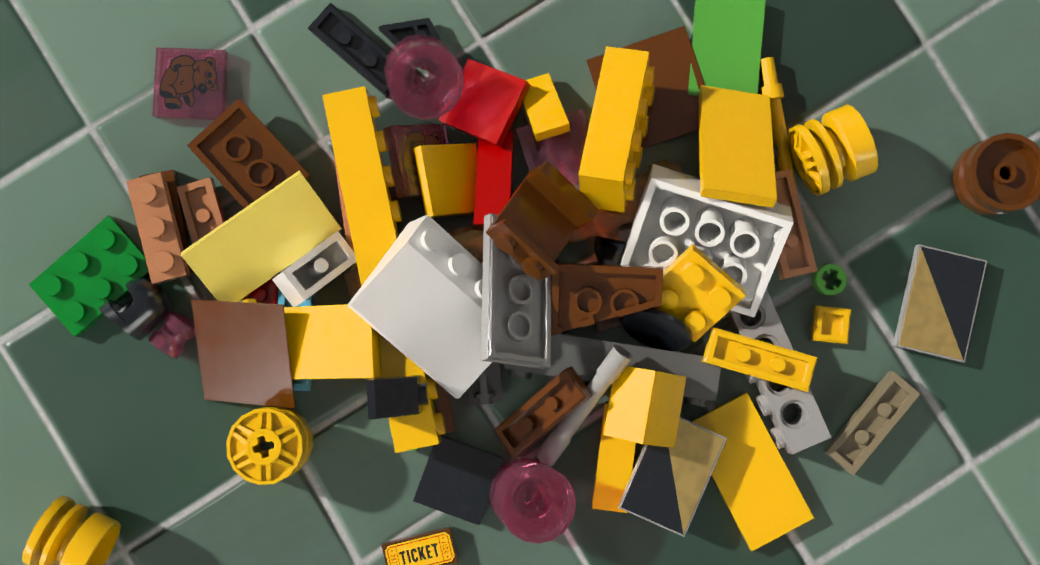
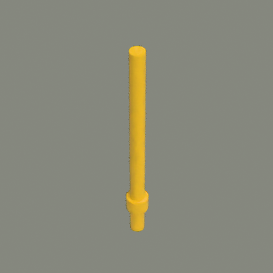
[760,57,798,193]

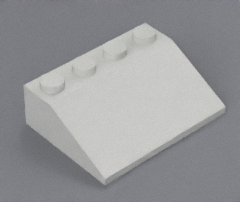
[620,164,794,317]
[347,214,492,399]

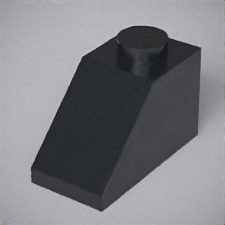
[367,375,428,419]

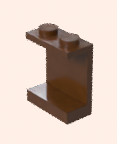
[485,161,599,281]

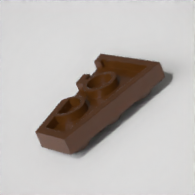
[551,263,663,336]

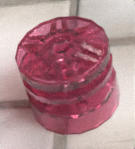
[384,34,464,120]
[490,457,576,544]

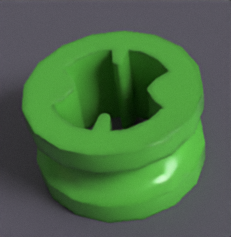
[812,264,847,296]

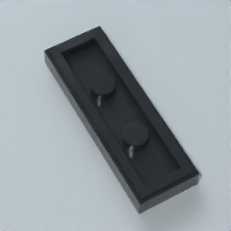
[308,3,409,98]

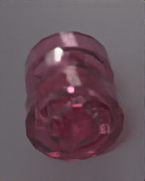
[148,310,196,359]

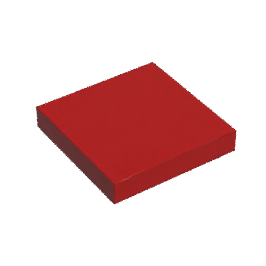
[439,59,531,147]

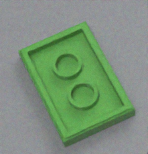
[688,0,766,96]

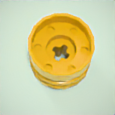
[788,104,878,196]
[226,406,313,485]
[22,495,121,565]

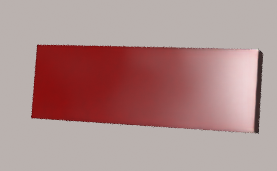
[473,130,514,230]

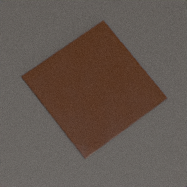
[586,25,705,149]
[191,299,296,408]

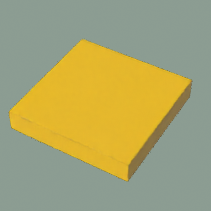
[413,143,477,218]

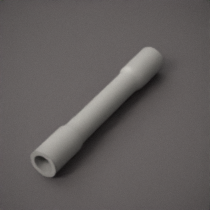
[536,345,633,466]

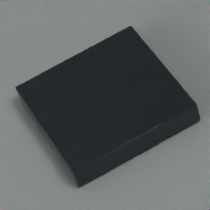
[413,435,503,525]

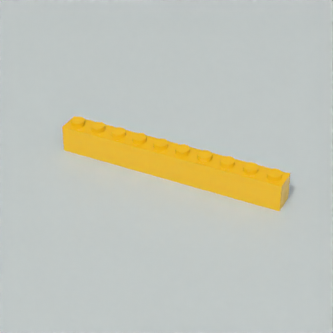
[322,86,446,453]

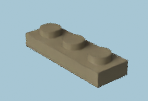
[823,371,920,476]

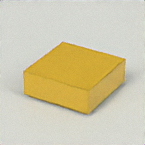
[810,306,851,344]

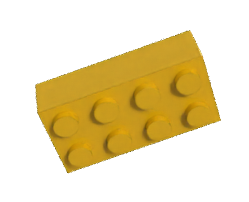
[578,46,655,213]

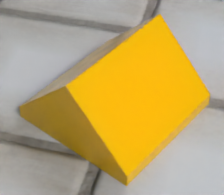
[603,366,687,448]

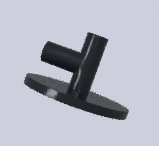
[622,308,692,351]

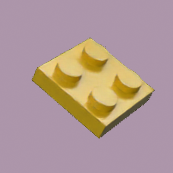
[654,244,746,342]

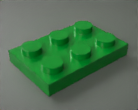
[29,215,149,337]

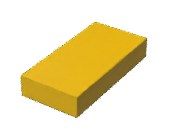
[522,73,570,142]

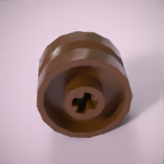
[952,133,1040,216]

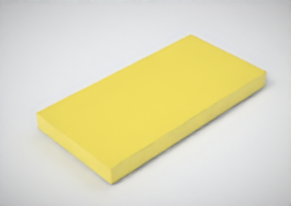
[181,170,342,302]

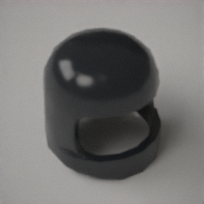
[99,277,170,341]

